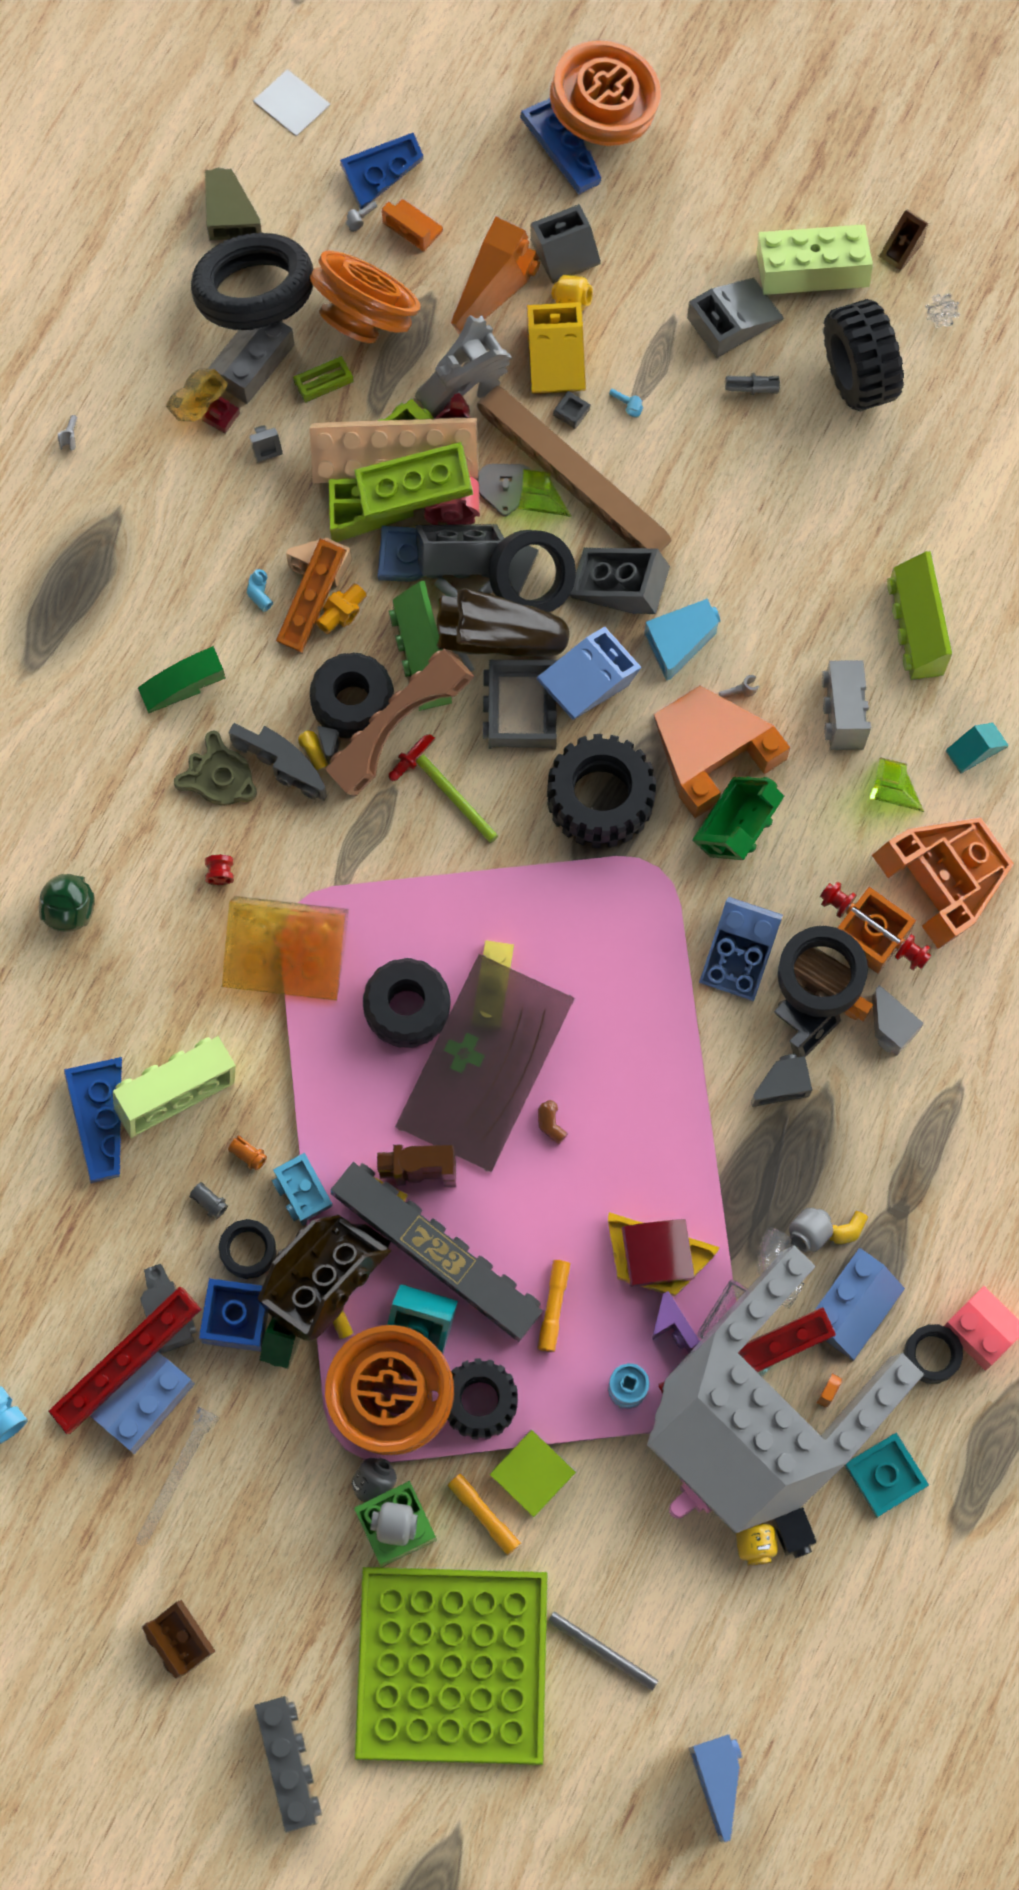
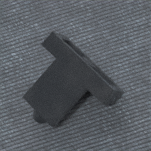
[774,1000,841,1057]

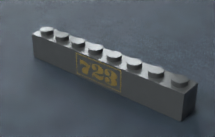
[331,1162,543,1342]

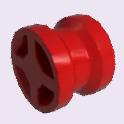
[205,854,234,885]

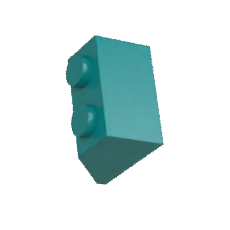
[387,1284,458,1354]

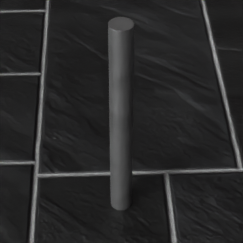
[547,1611,659,1691]

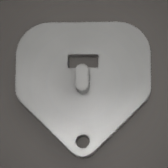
[479,464,533,516]

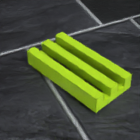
[293,356,354,403]

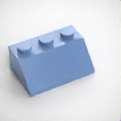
[815,1248,905,1361]
[90,1352,195,1455]

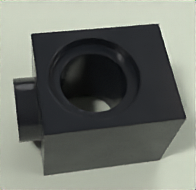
[772,1507,817,1559]

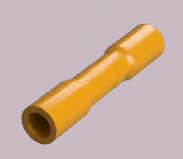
[537,1260,571,1352]
[447,1473,521,1556]

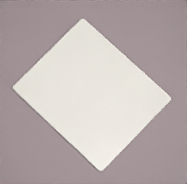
[254,69,330,136]

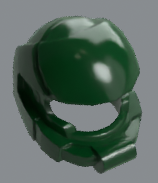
[38,874,95,932]

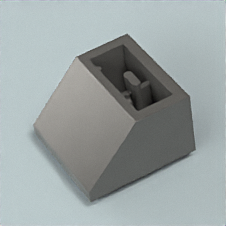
[530,204,601,283]

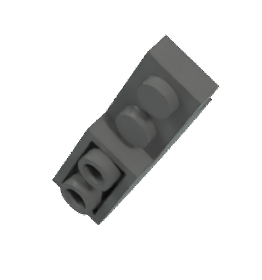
[229,723,327,801]

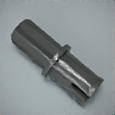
[725,373,780,395]

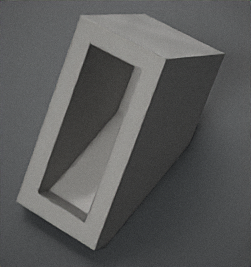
[872,985,924,1055]

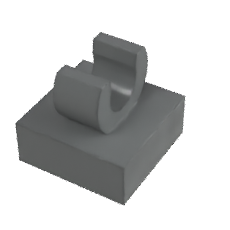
[249,425,283,463]

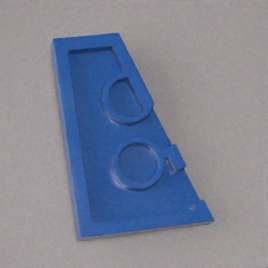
[340,133,424,210]

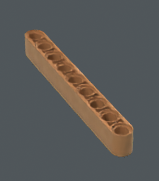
[477,385,671,552]

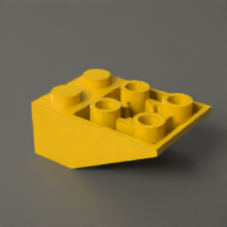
[527,302,586,394]

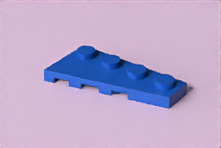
[520,98,602,194]
[64,1057,122,1183]

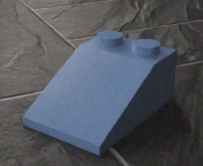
[689,1734,742,1842]

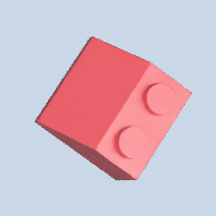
[944,1286,1019,1371]

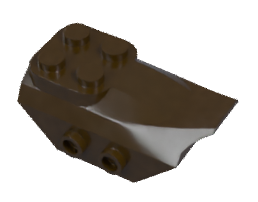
[258,1214,391,1341]

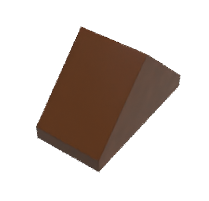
[878,209,929,271]

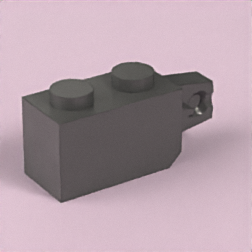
[140,1264,197,1354]

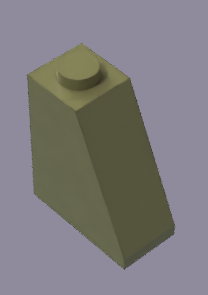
[205,168,262,240]

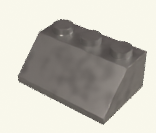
[203,322,295,404]

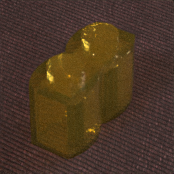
[166,368,227,422]

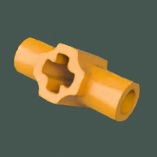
[316,583,367,634]

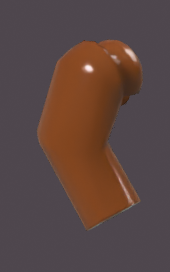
[538,1100,568,1144]

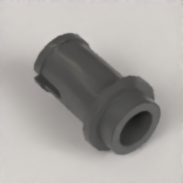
[189,1182,228,1219]

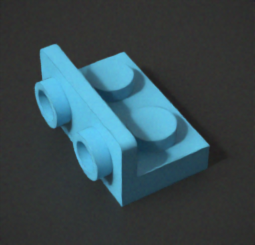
[272,1153,333,1226]

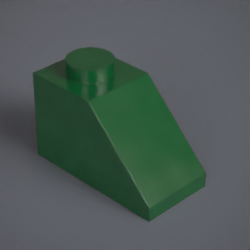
[259,1317,300,1369]

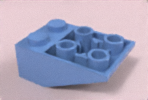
[536,627,641,720]
[699,896,783,1001]

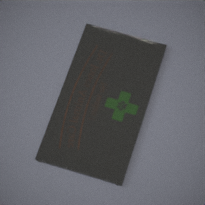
[395,954,575,1173]

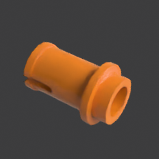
[228,1135,267,1171]

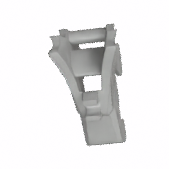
[415,315,513,419]

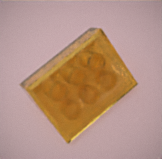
[222,896,349,1001]

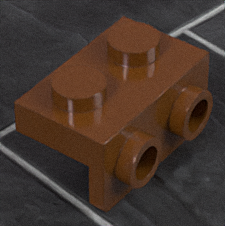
[142,1600,216,1679]

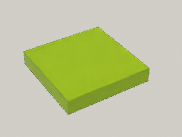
[490,1429,576,1517]

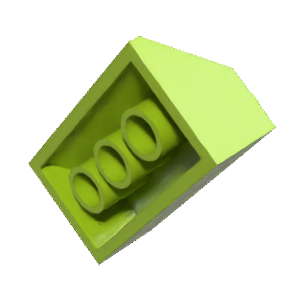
[887,551,952,680]

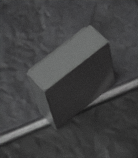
[553,391,591,429]

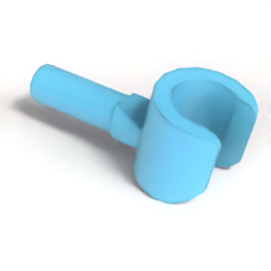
[609,388,643,417]

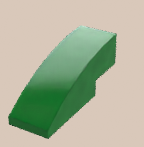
[138,646,226,714]

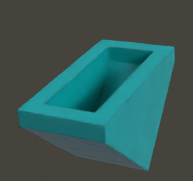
[946,723,1009,774]

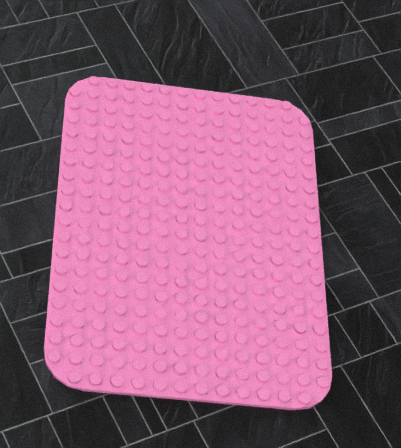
[280,856,736,1463]

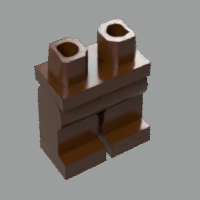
[377,1145,456,1187]

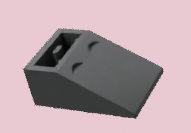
[687,278,784,358]

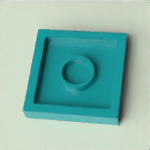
[844,1432,929,1518]

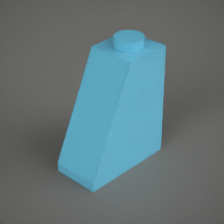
[644,599,720,681]

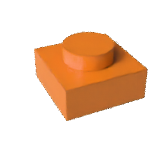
[844,996,873,1022]

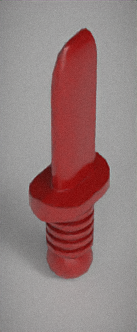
[388,734,435,782]

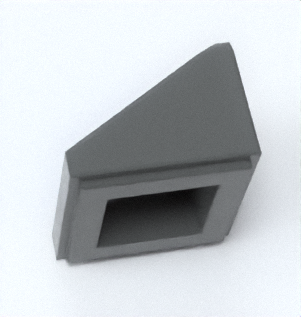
[317,726,341,765]

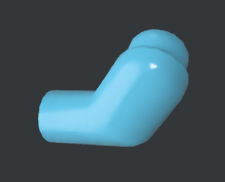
[247,569,273,612]

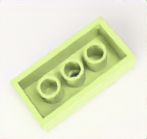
[756,224,873,295]
[113,1036,236,1138]

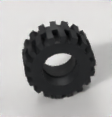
[447,1358,518,1440]

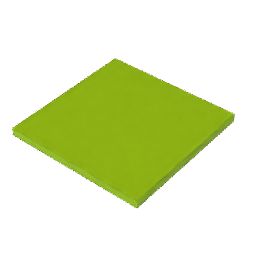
[355,1567,548,1765]

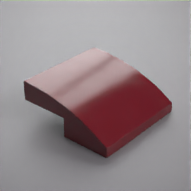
[622,1219,695,1287]

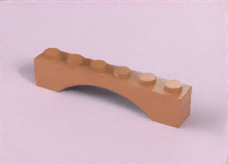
[325,649,475,796]

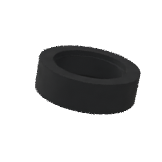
[489,530,576,613]
[778,926,868,1017]

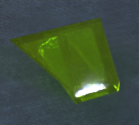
[518,469,572,517]
[870,757,924,812]

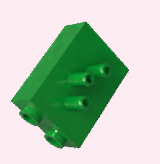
[692,776,785,860]

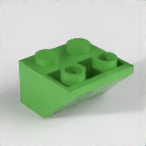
[354,1481,437,1567]

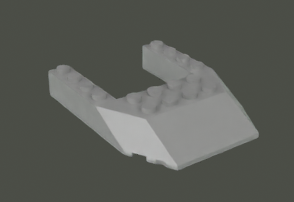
[647,1245,924,1533]

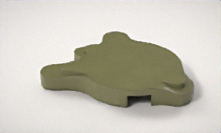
[174,730,257,805]

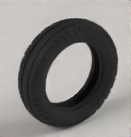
[191,233,314,330]

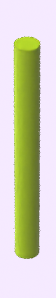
[416,755,498,843]

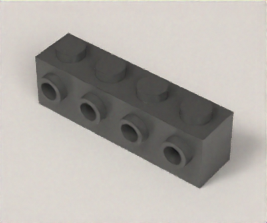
[255,1696,322,1832]

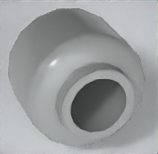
[789,1208,833,1252]
[371,1502,418,1546]

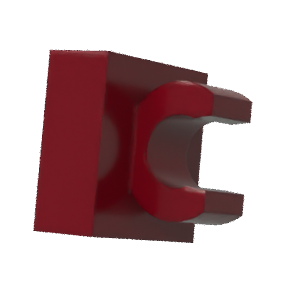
[202,395,240,434]

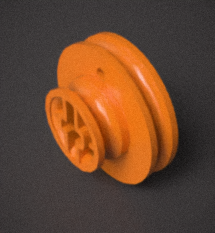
[550,40,661,146]
[310,251,421,343]
[325,1325,454,1456]

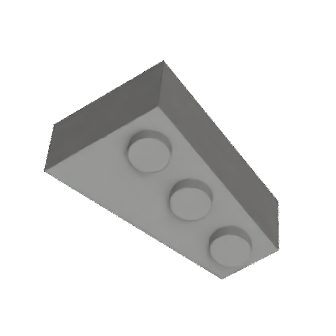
[822,660,871,750]

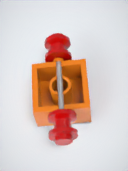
[820,882,932,974]

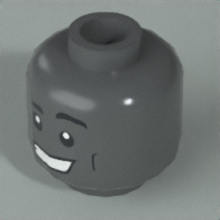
[352,1457,397,1503]

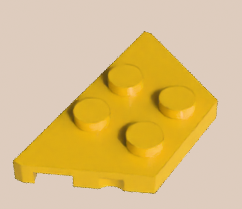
[607,1212,719,1297]

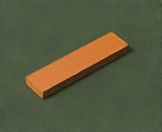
[276,538,347,653]

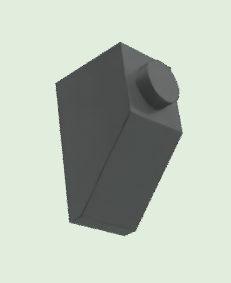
[751,1054,812,1107]

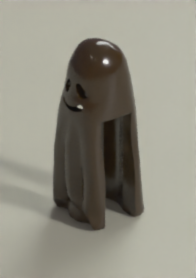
[437,588,570,657]

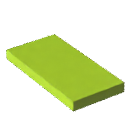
[354,442,474,522]

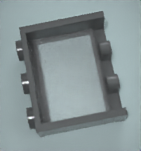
[483,660,557,749]

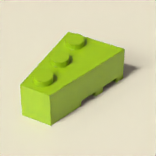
[329,478,414,542]

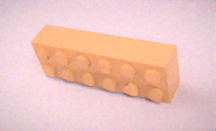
[310,418,479,483]

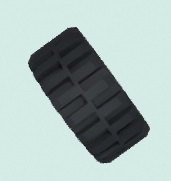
[823,299,904,411]
[547,734,656,848]

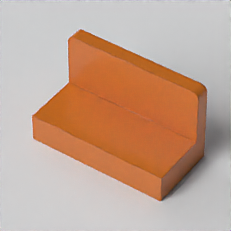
[382,199,443,252]

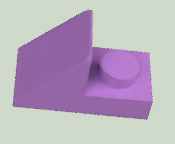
[652,1291,700,1353]

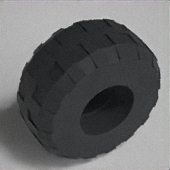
[310,653,394,738]
[363,958,451,1048]

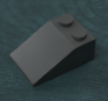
[570,548,670,614]

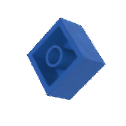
[199,1278,268,1352]

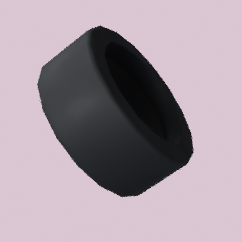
[218,1219,277,1279]
[903,1324,963,1384]

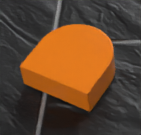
[816,1373,842,1408]

